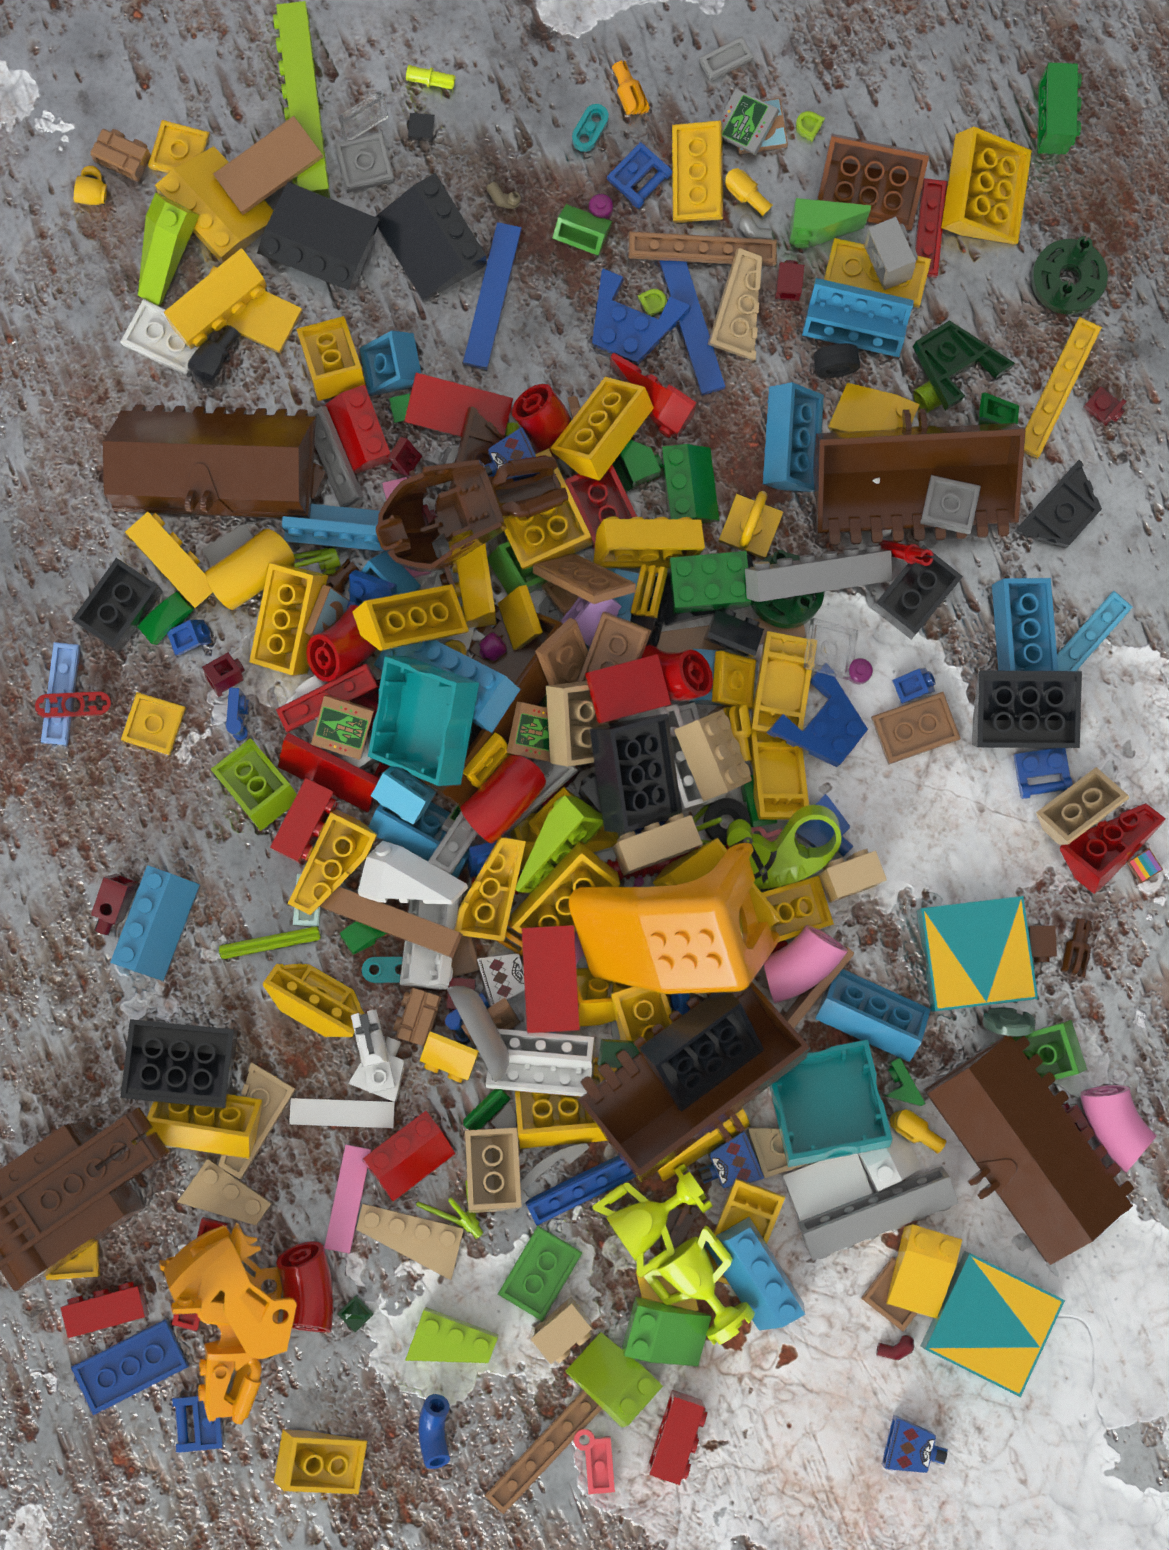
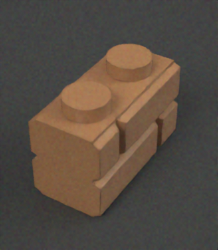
[90,128,151,182]
[393,988,442,1046]

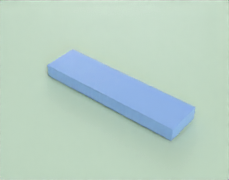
[41,642,81,746]

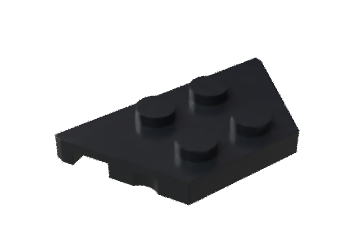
[1014,460,1102,547]

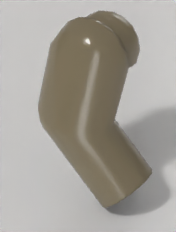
[486,182,521,209]

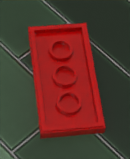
[404,372,513,437]
[278,733,379,812]
[521,925,580,1033]

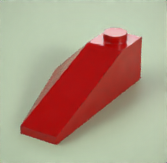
[610,353,697,440]
[1060,803,1166,894]

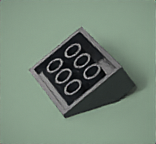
[375,173,487,302]
[257,182,380,290]
[972,670,1082,748]
[589,714,682,833]
[639,992,764,1112]
[120,1019,238,1108]

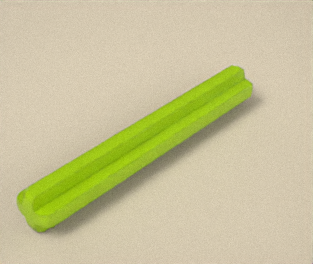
[219,926,321,959]

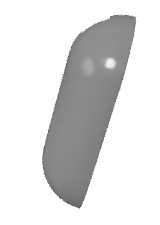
[447,986,509,1082]

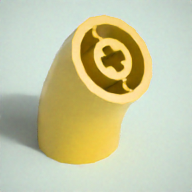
[206,529,295,610]

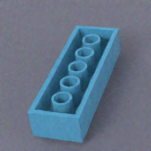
[373,640,520,733]

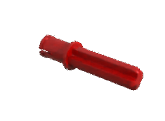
[877,539,934,566]

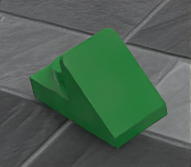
[978,392,1020,425]
[883,1058,926,1106]

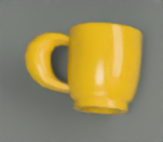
[74,165,107,205]

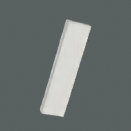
[289,1098,395,1128]

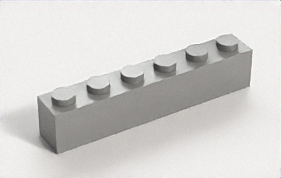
[745,545,893,602]
[798,1166,958,1260]

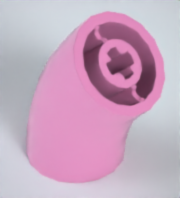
[764,925,848,1003]
[1080,1085,1157,1173]

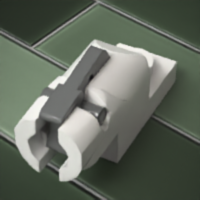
[351,1010,395,1093]

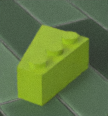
[405,1307,499,1363]

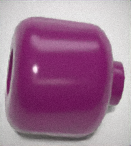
[589,194,613,220]
[479,632,507,661]
[846,658,873,685]

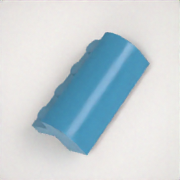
[802,278,914,357]
[282,504,386,552]

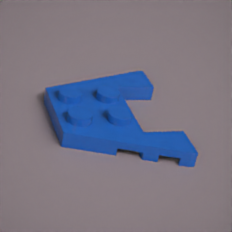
[592,269,691,365]
[767,663,868,767]

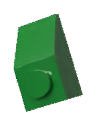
[619,440,663,488]

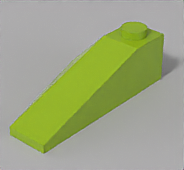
[138,192,199,307]
[516,795,604,893]

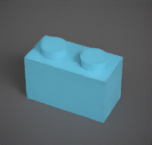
[371,766,436,824]

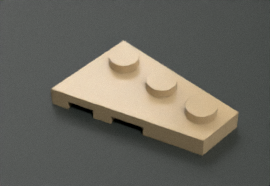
[747,1128,810,1178]
[177,1158,272,1225]

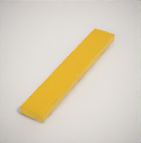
[1024,317,1102,459]

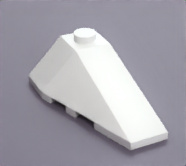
[358,841,468,904]
[858,1121,921,1191]

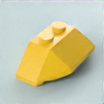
[262,964,365,1037]

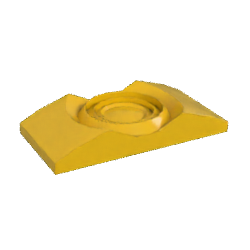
[751,631,816,733]
[749,730,809,820]
[706,1178,785,1285]

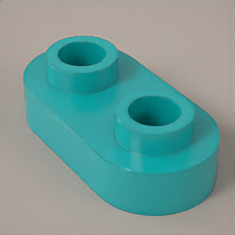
[572,104,609,152]
[362,957,403,983]

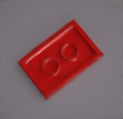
[585,654,671,724]

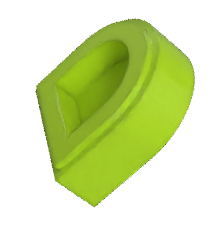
[795,111,825,142]
[637,289,667,317]

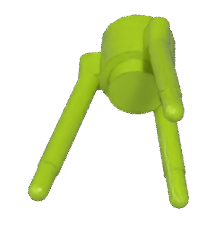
[294,547,341,575]

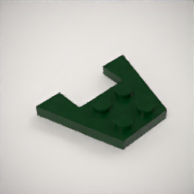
[912,320,1015,411]

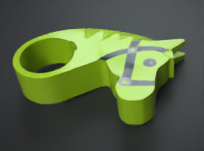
[727,805,841,889]

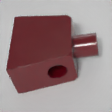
[91,873,139,935]

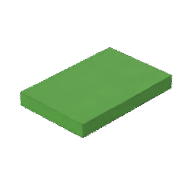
[498,1225,583,1321]

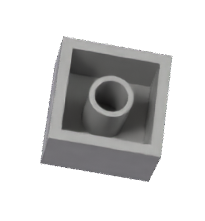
[864,217,918,290]

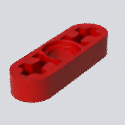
[35,691,111,718]

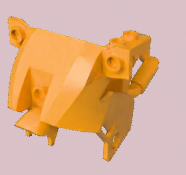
[159,1223,296,1425]

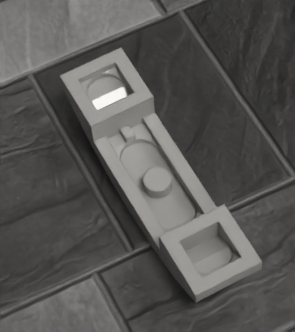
[506,1143,589,1216]

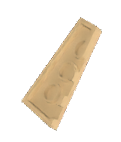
[708,248,762,361]
[218,1062,296,1180]
[356,1203,464,1280]

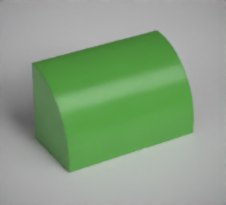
[552,204,612,256]

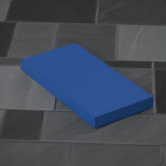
[71,1318,190,1415]

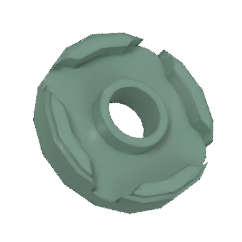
[983,1007,1036,1036]

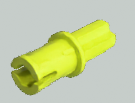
[406,65,456,89]

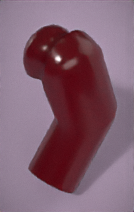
[876,1335,915,1360]

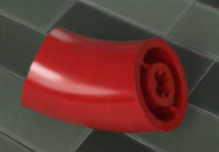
[512,384,572,460]
[306,605,377,682]
[642,645,713,701]
[460,755,546,844]
[276,1241,333,1333]

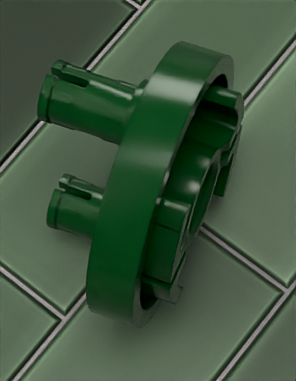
[1031,236,1108,315]
[751,550,824,628]

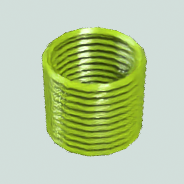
[913,381,942,413]

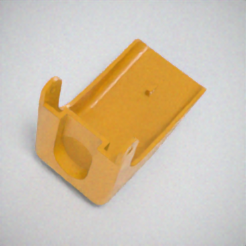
[569,843,780,994]

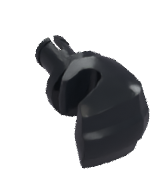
[188,325,240,389]

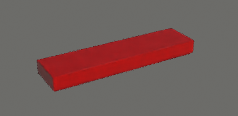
[915,178,948,278]
[275,664,379,733]

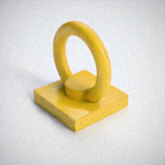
[718,491,783,559]

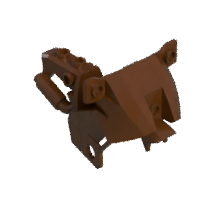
[376,455,568,590]

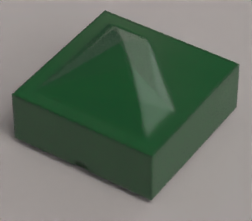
[337,1294,375,1333]

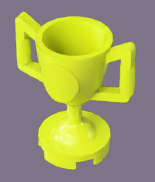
[593,1163,713,1278]
[644,1226,755,1345]

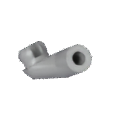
[739,214,772,239]

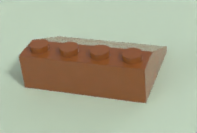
[817,133,929,231]

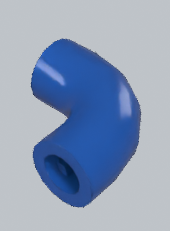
[418,1394,450,1469]

